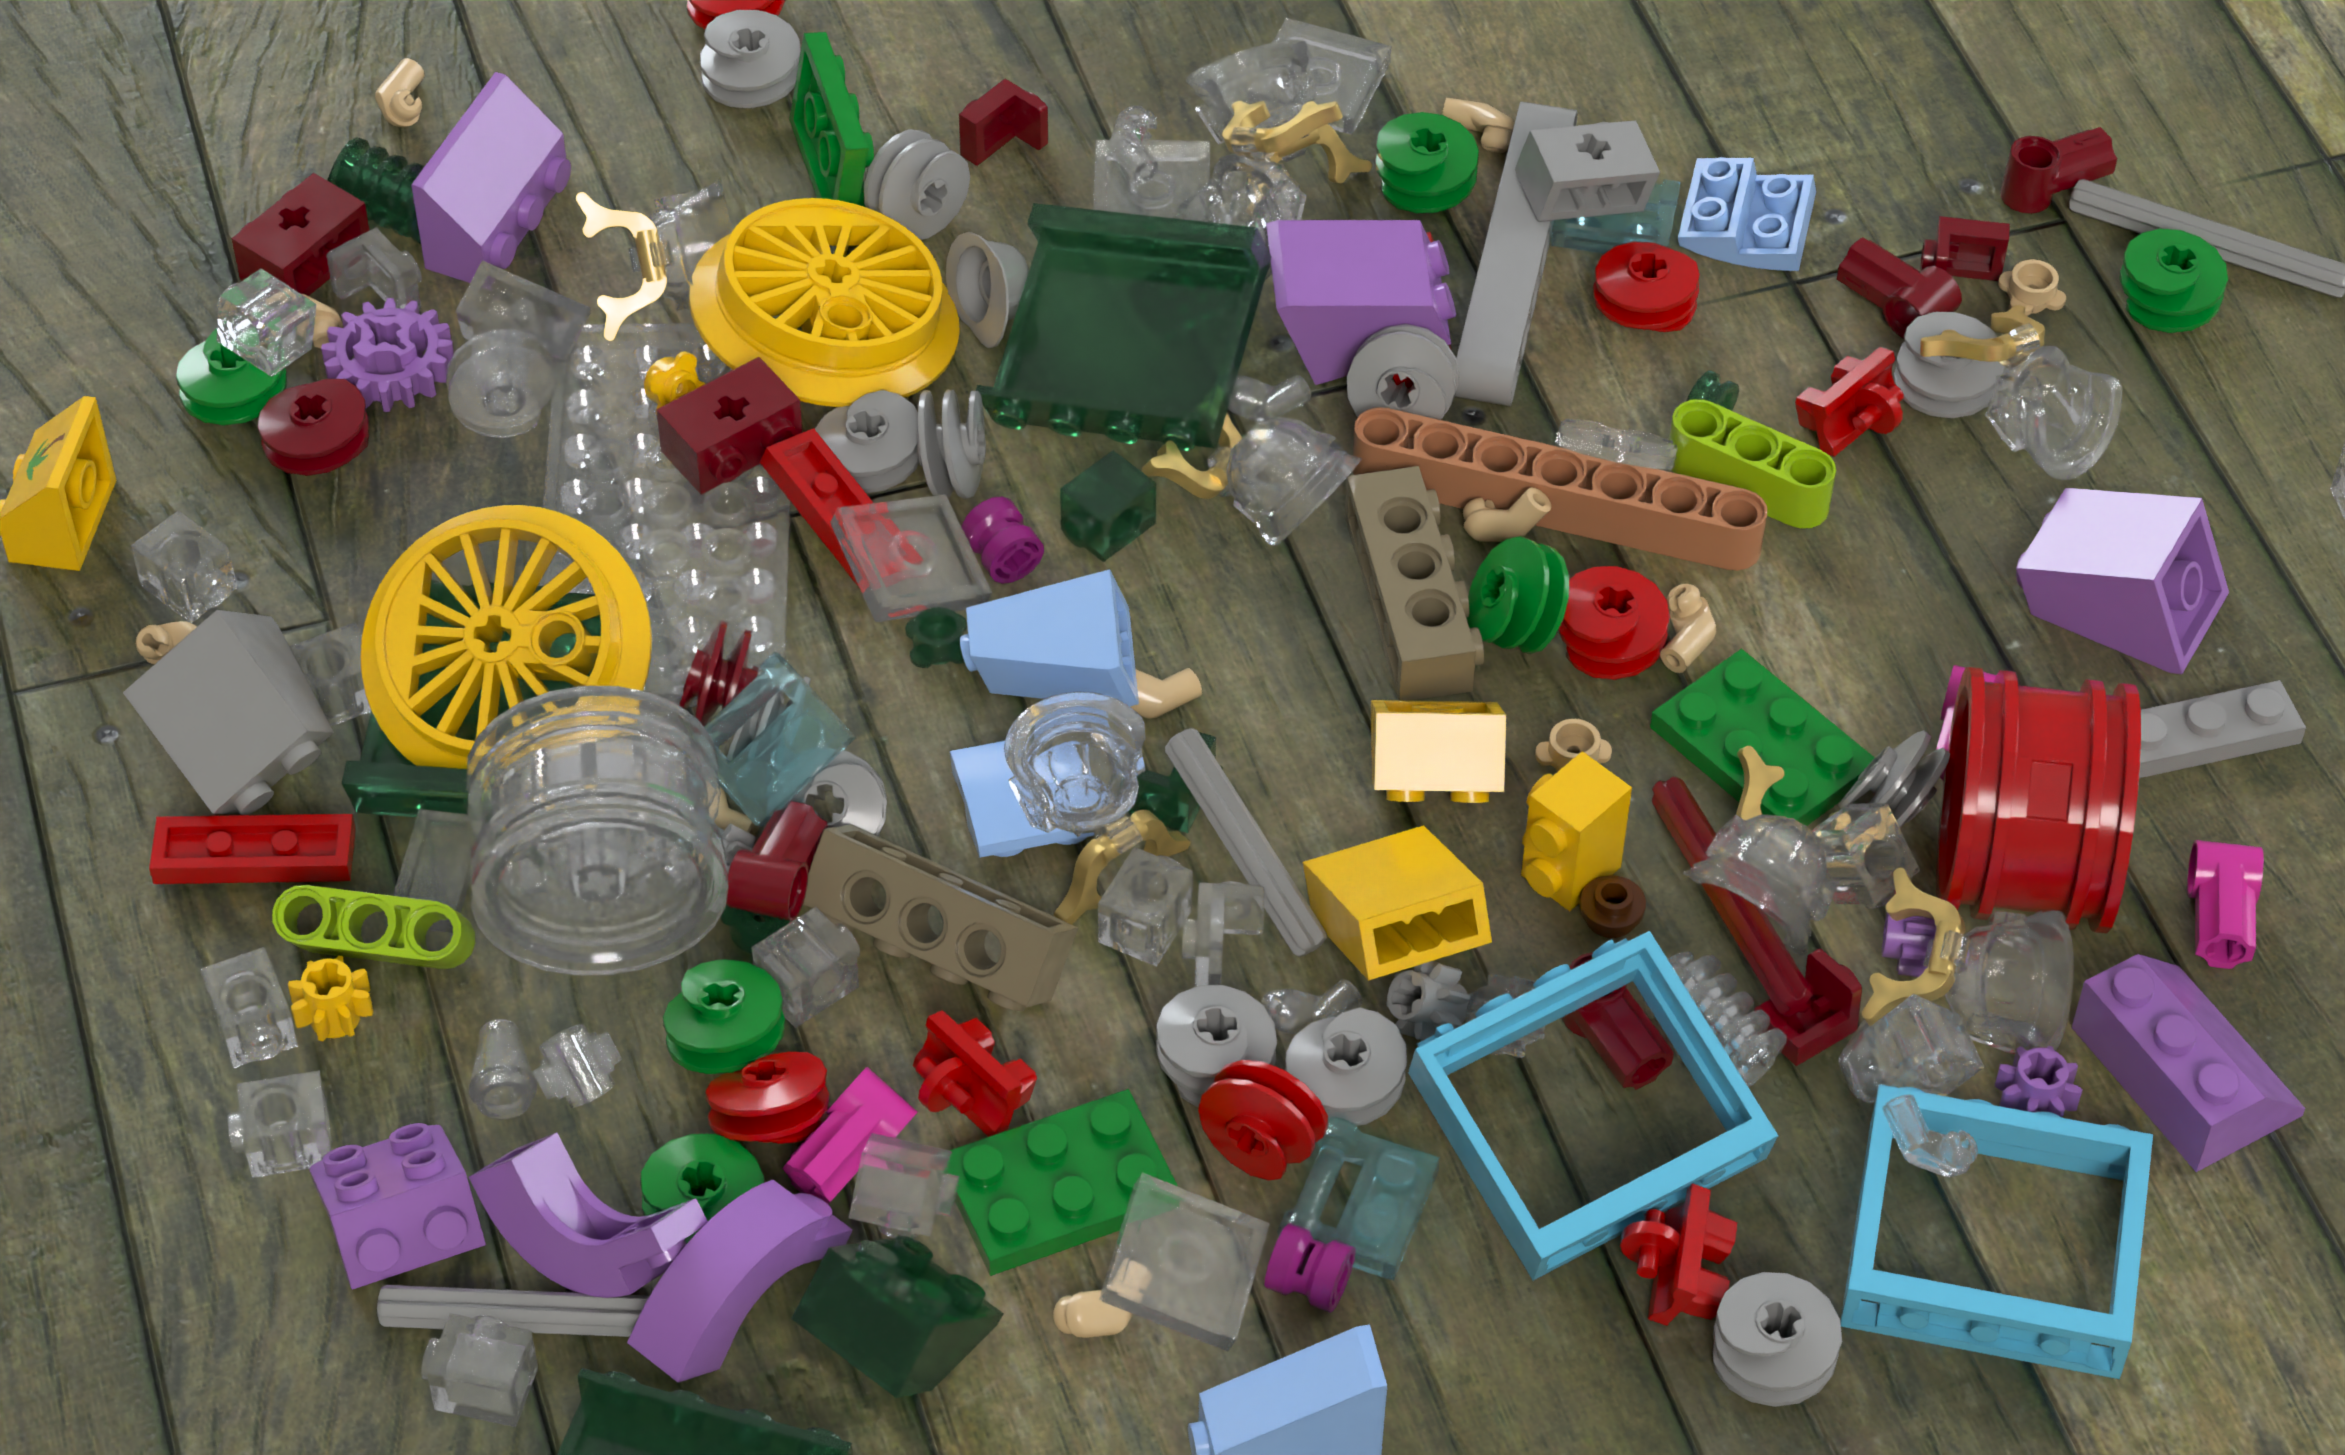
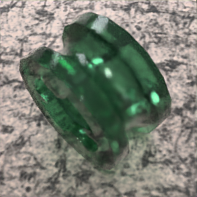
[1686,370,1739,411]

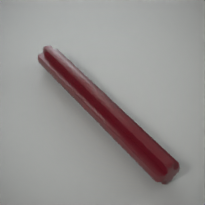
[1652,776,1813,1017]

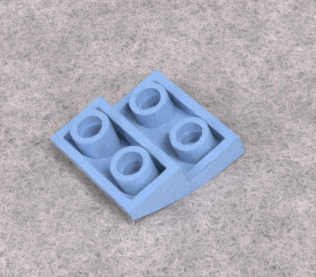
[1678,157,1816,271]
[950,728,1107,857]

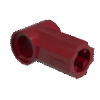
[2000,127,2118,214]
[1837,237,1962,339]
[725,801,828,921]
[1562,952,1674,1090]

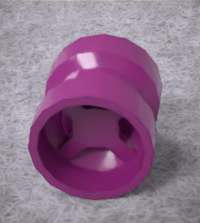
[961,497,1044,584]
[1264,1223,1356,1313]

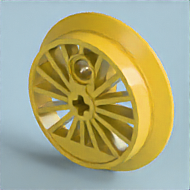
[689,198,960,407]
[360,505,652,793]

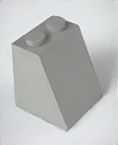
[123,610,334,815]

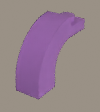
[469,1132,708,1298]
[627,1180,852,1383]

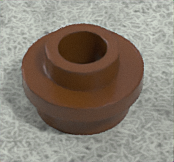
[1580,875,1646,938]

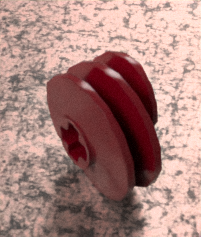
[258,379,369,476]
[677,620,759,744]

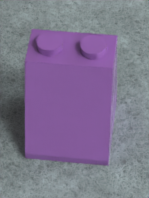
[1266,220,1456,385]
[2016,488,2229,674]

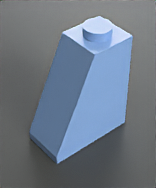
[960,569,1139,707]
[1188,1324,1387,1455]

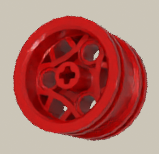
[1936,666,2141,934]

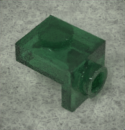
[1128,732,1223,833]

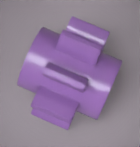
[1882,912,1936,977]
[1995,1046,2083,1118]

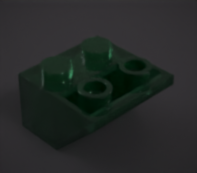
[791,1235,1004,1398]

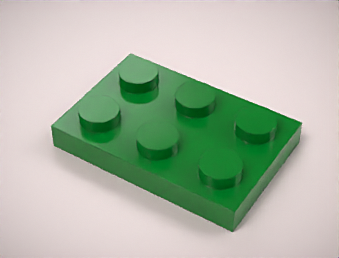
[789,32,874,207]
[1650,648,1875,838]
[939,1089,1182,1276]

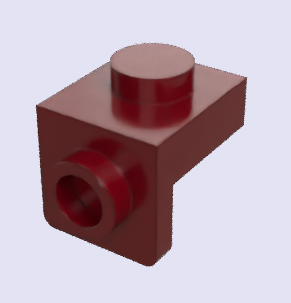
[959,78,1048,166]
[1920,216,2010,281]
[1752,948,1862,1066]

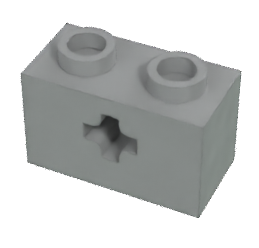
[1515,120,1660,222]

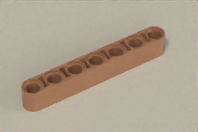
[1352,407,1767,571]

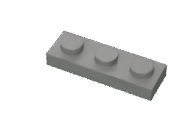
[2139,680,2306,778]

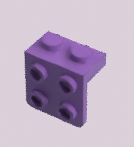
[309,1123,486,1290]

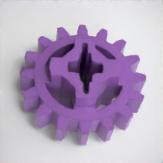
[321,298,455,412]

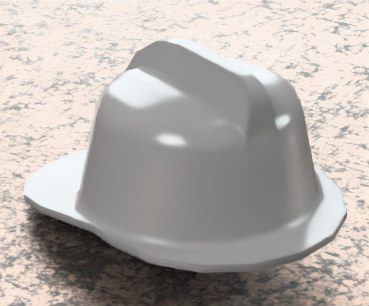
[946,232,1036,348]

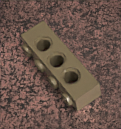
[1345,466,1484,701]
[803,824,1078,1011]

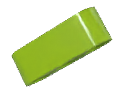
[1667,400,1836,529]
[272,885,475,969]

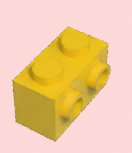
[1521,751,1632,912]

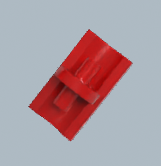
[1795,347,1904,457]
[912,1010,1037,1137]
[1620,1183,1738,1326]

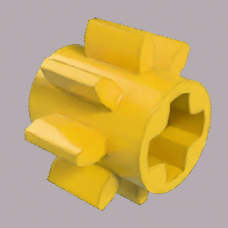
[288,956,374,1041]

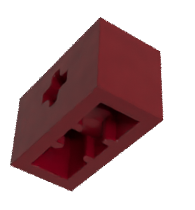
[231,173,372,302]
[656,357,803,495]

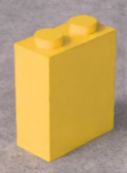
[1303,825,1492,981]

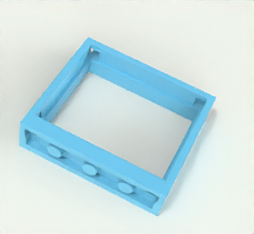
[1408,931,1778,1280]
[1840,1084,2153,1379]

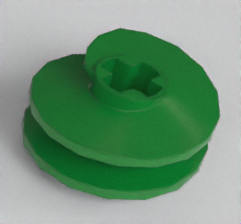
[1375,112,1479,213]
[2119,228,2228,333]
[176,322,287,426]
[1467,536,1569,654]
[663,959,785,1074]
[640,1134,764,1244]

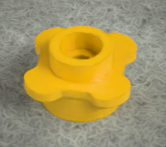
[644,351,705,415]

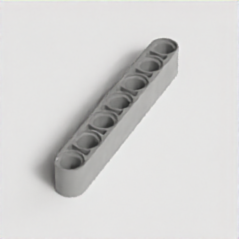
[1455,101,1578,407]

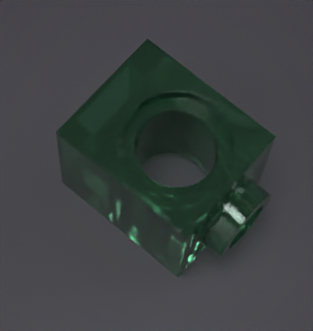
[1060,450,1156,562]

